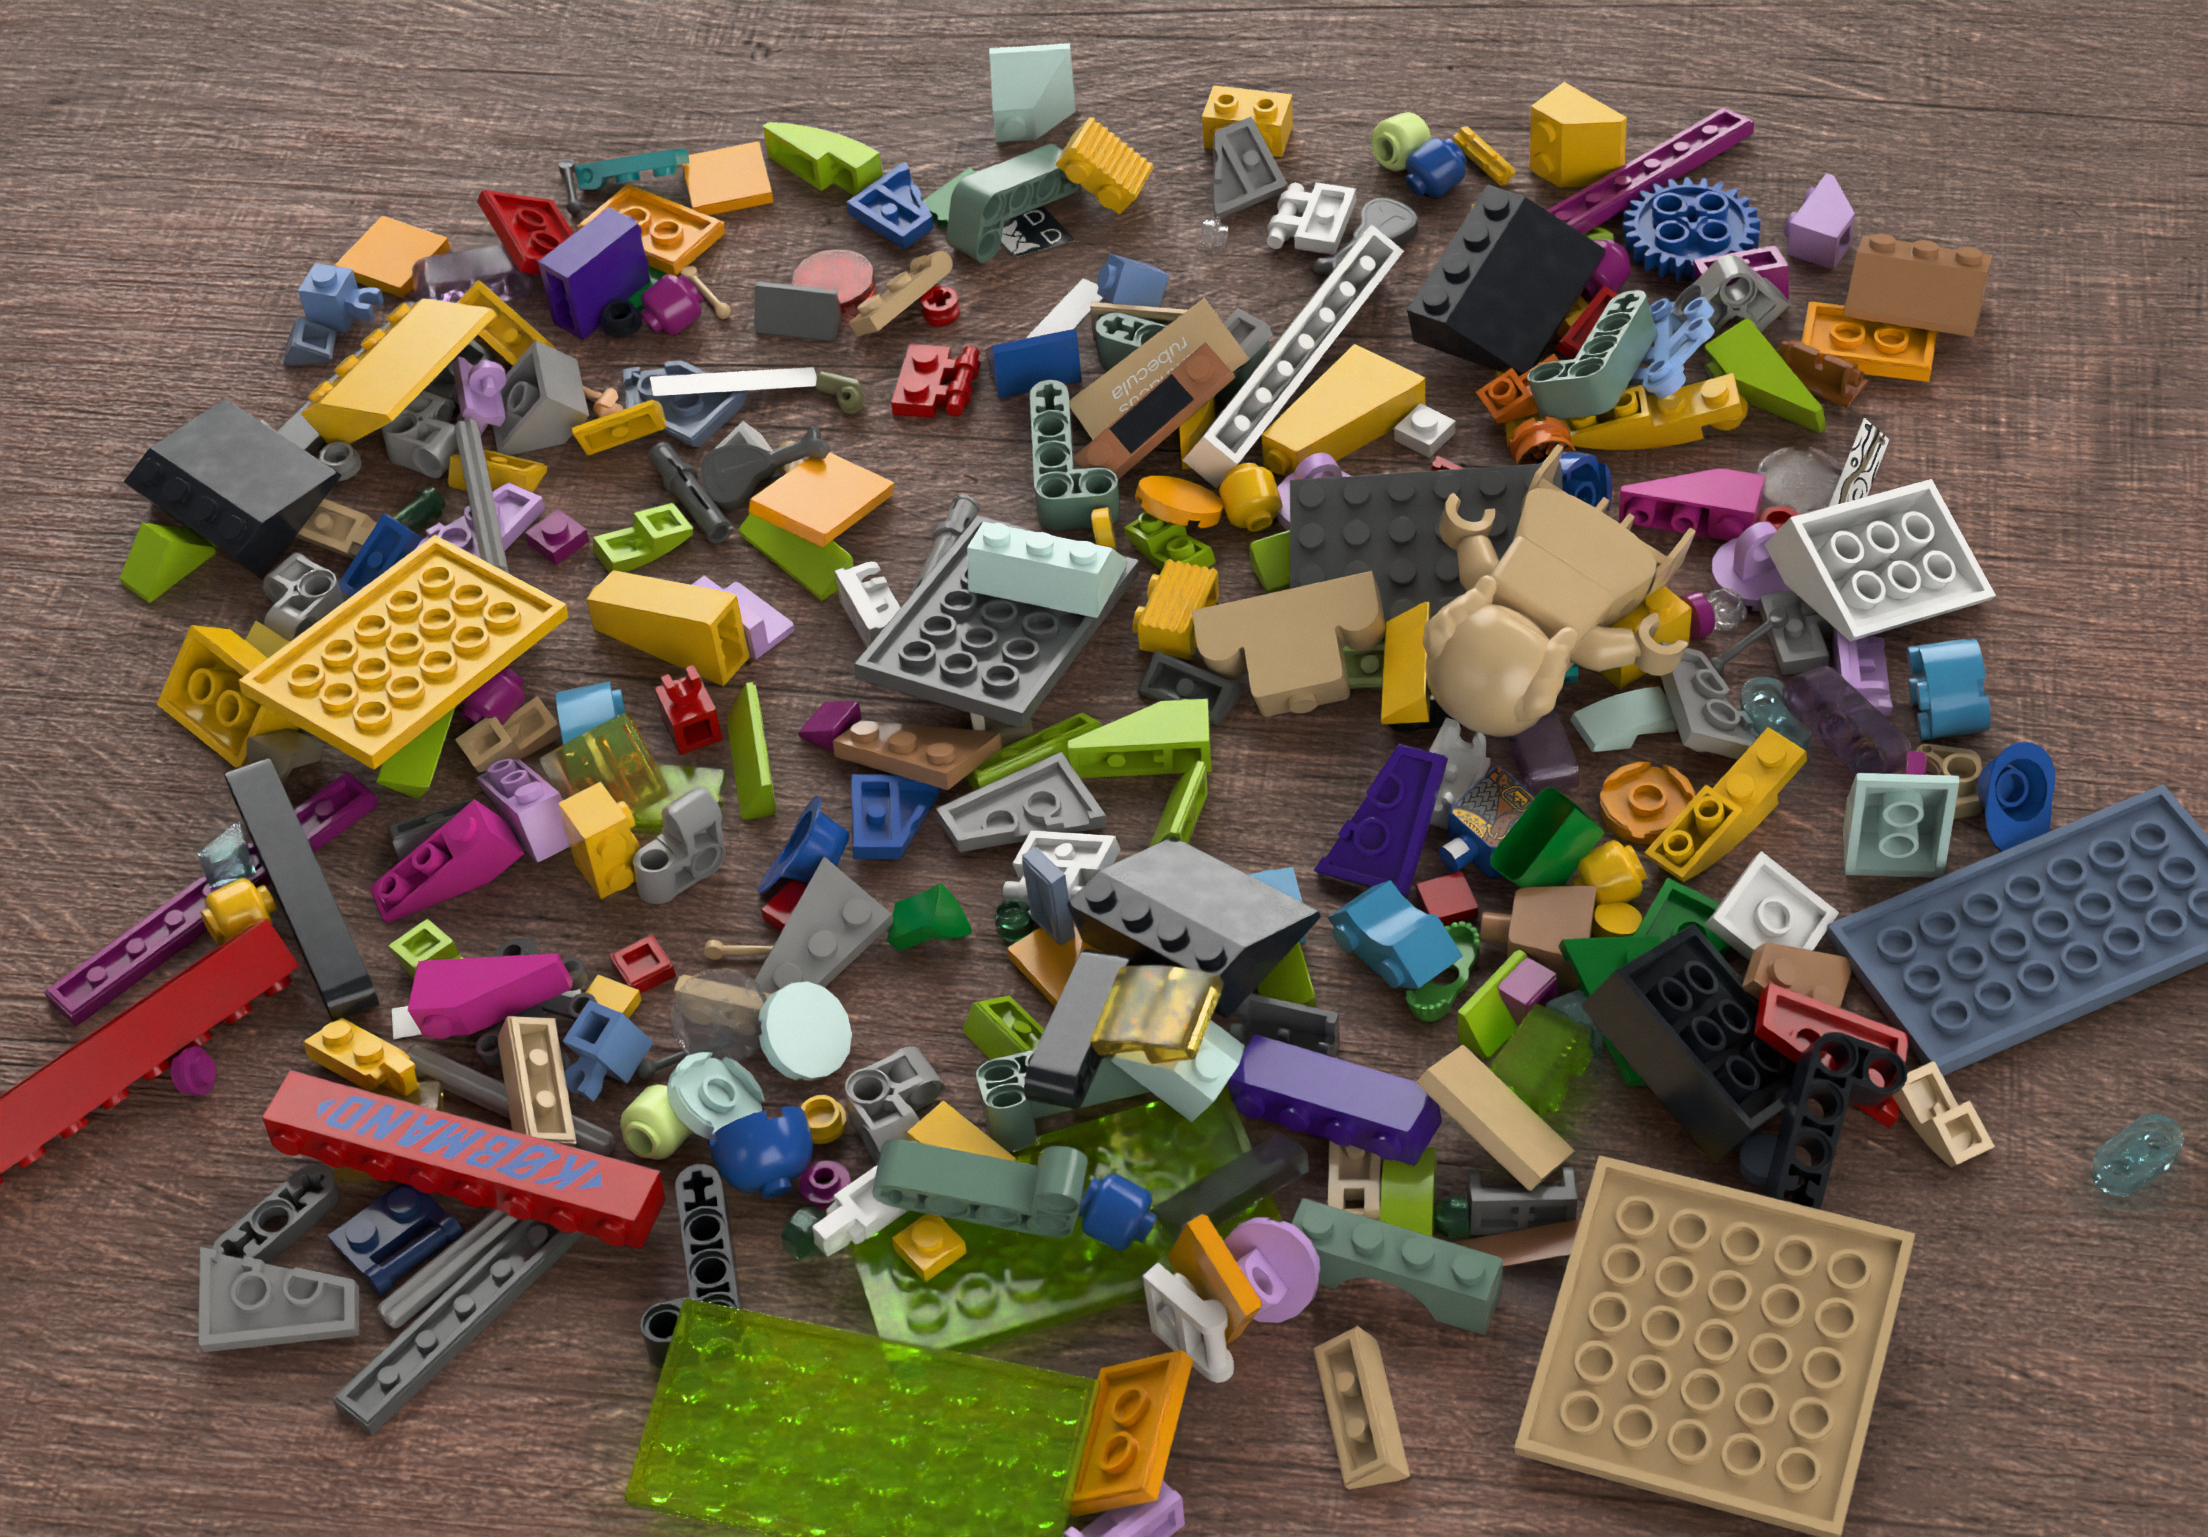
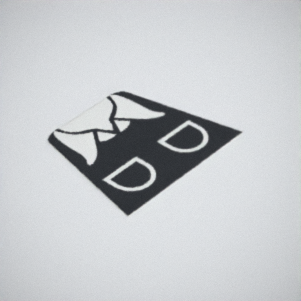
[1001,206,1075,257]

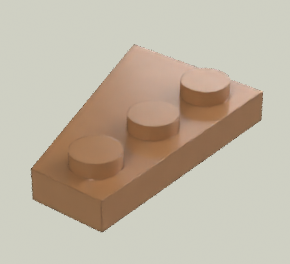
[833,720,1002,790]

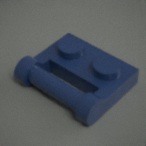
[327,1183,464,1297]

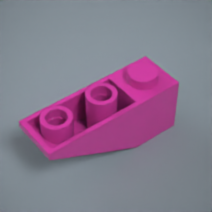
[1619,468,1765,541]
[369,799,524,923]

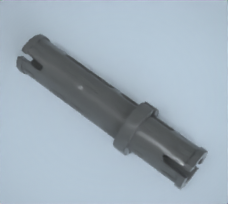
[648,442,733,544]

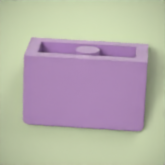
[692,576,794,660]

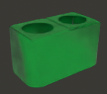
[1490,787,1605,888]

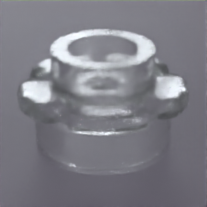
[1200,216,1228,257]
[1707,588,1747,630]

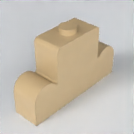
[1192,571,1386,717]

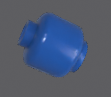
[1405,137,1467,199]
[1078,1173,1158,1251]

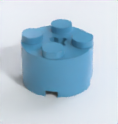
[1907,638,1991,741]

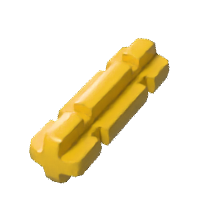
[1453,127,1515,186]

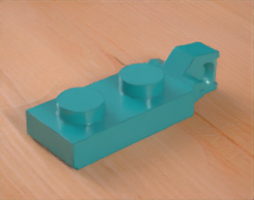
[575,148,690,189]

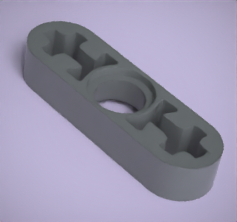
[211,1165,340,1264]

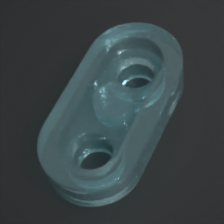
[1740,677,1813,750]
[2091,1114,2184,1197]

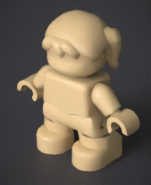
[1423,444,1696,737]

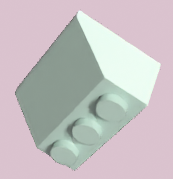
[967,522,1126,618]

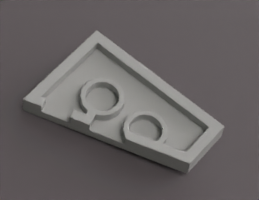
[1660,641,1756,759]

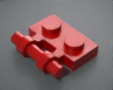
[891,344,980,418]

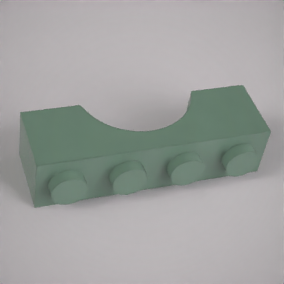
[1291,1198,1503,1335]

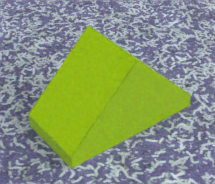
[120,523,216,603]

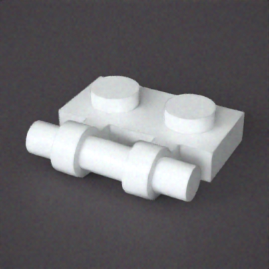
[1267,183,1356,255]
[1003,830,1121,907]

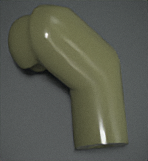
[816,370,866,414]

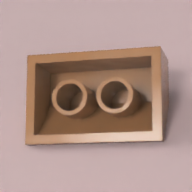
[1843,233,1992,337]

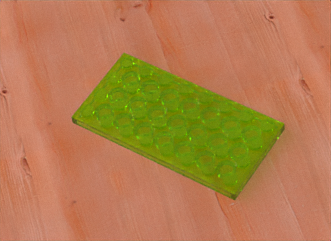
[848,1085,1283,1375]
[623,1298,1100,1537]

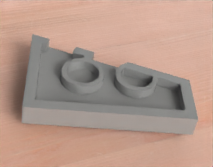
[936,752,1107,852]
[754,857,894,994]
[198,1247,359,1352]

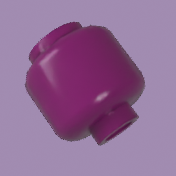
[1581,239,1631,301]
[640,274,704,336]
[459,666,525,726]

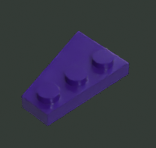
[1313,744,1448,897]

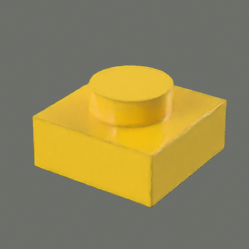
[892,1214,967,1282]

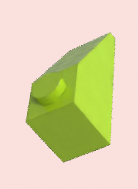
[1704,317,1827,433]
[1068,699,1212,778]

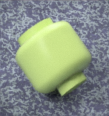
[1372,112,1432,171]
[620,1084,693,1160]

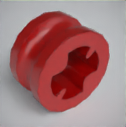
[921,285,960,327]

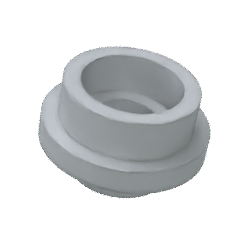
[319,442,362,481]

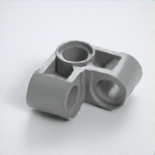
[1673,255,1791,333]
[381,390,459,478]
[262,552,345,642]
[633,786,726,904]
[845,1046,945,1165]

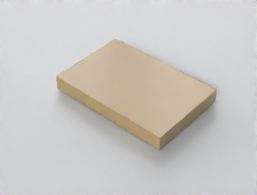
[1416,1045,1575,1191]

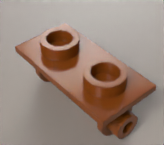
[1778,339,1869,408]

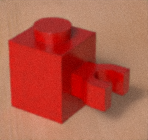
[654,665,723,755]

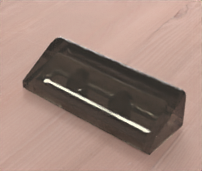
[1151,1133,1309,1242]

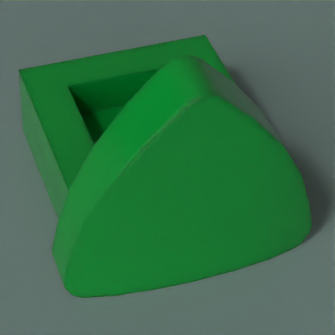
[887,883,972,951]

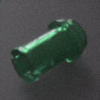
[390,487,446,532]

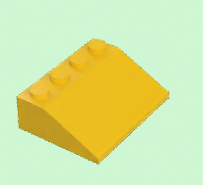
[300,299,497,444]

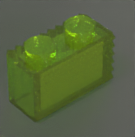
[1488,1003,1593,1118]

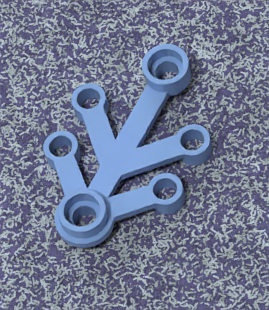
[1629,297,1714,398]

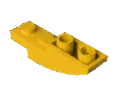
[1560,373,1744,450]
[1644,727,1807,882]

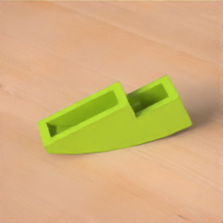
[763,122,883,196]

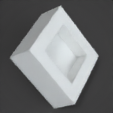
[1394,403,1455,458]

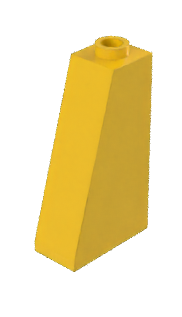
[1262,344,1425,477]
[586,570,750,687]

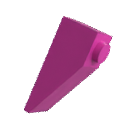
[407,953,573,1039]

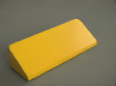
[1381,602,1432,724]

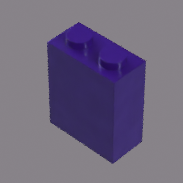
[538,207,651,340]

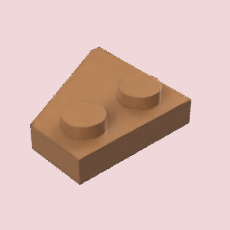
[1742,942,1852,1008]

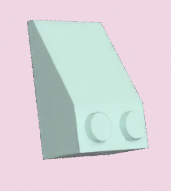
[1843,773,1959,878]

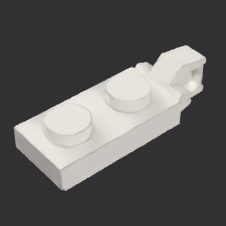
[812,1141,916,1257]

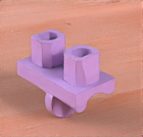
[452,356,506,435]

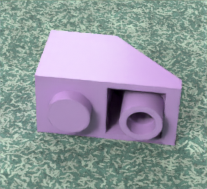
[1784,173,1855,270]

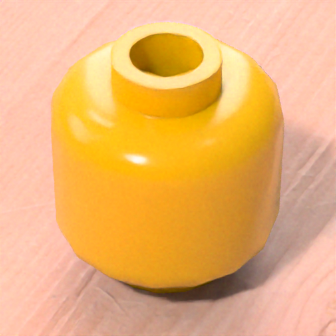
[1219,463,1283,532]
[1571,840,1648,907]
[200,878,277,945]

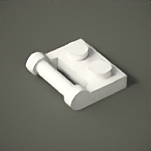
[1143,1263,1234,1383]

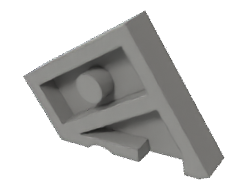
[1213,116,1288,221]

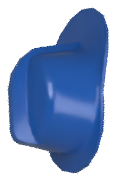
[1977,742,2055,852]
[757,795,849,895]

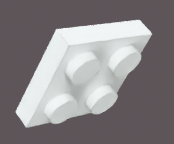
[1705,851,1839,961]

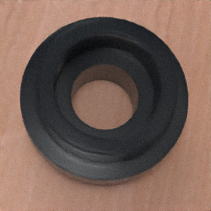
[600,300,642,338]

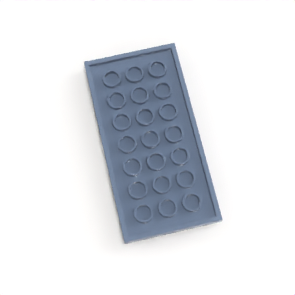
[1826,784,2208,1076]

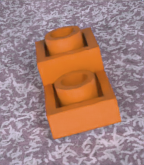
[1476,354,1559,424]

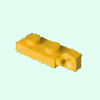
[303,1017,420,1097]

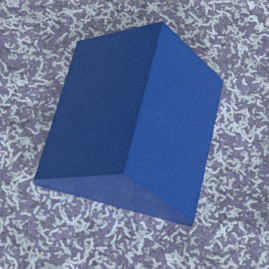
[985,329,1082,398]

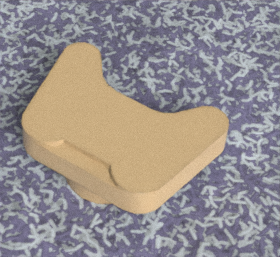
[1917,744,1984,819]

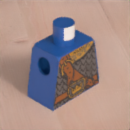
[1439,765,1535,878]

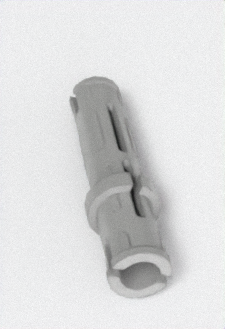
[909,494,980,597]

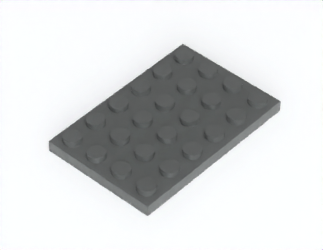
[1290,462,1563,641]
[854,515,1139,728]

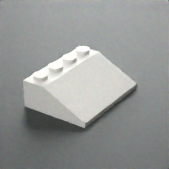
[1764,479,1996,642]

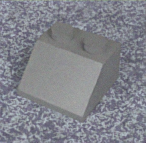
[493,340,589,455]

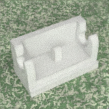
[835,562,901,648]
[1429,718,1490,830]

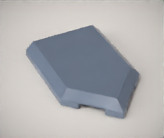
[622,360,747,447]

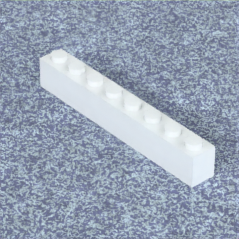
[1183,224,1404,488]

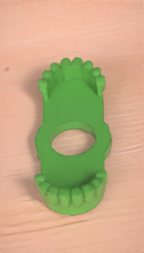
[1405,921,1481,1022]

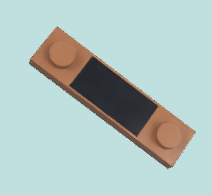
[1073,342,1236,480]

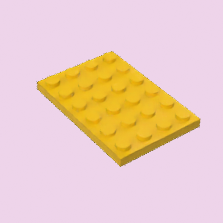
[239,535,568,770]

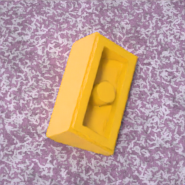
[572,400,667,456]
[448,449,547,493]

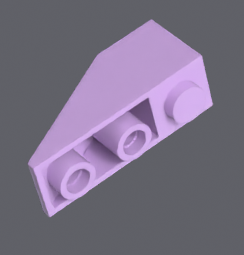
[476,758,570,862]

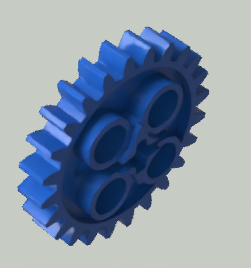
[1622,177,1761,283]

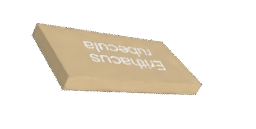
[1069,298,1250,440]

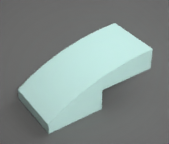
[1570,686,1677,752]

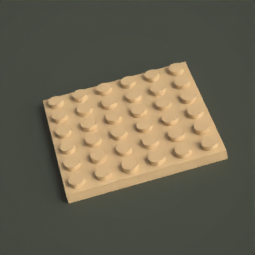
[1514,1155,1915,1537]

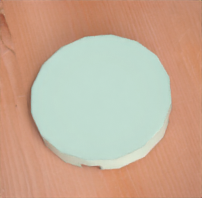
[758,981,852,1081]
[667,1052,764,1142]

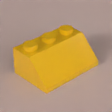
[157,625,299,768]

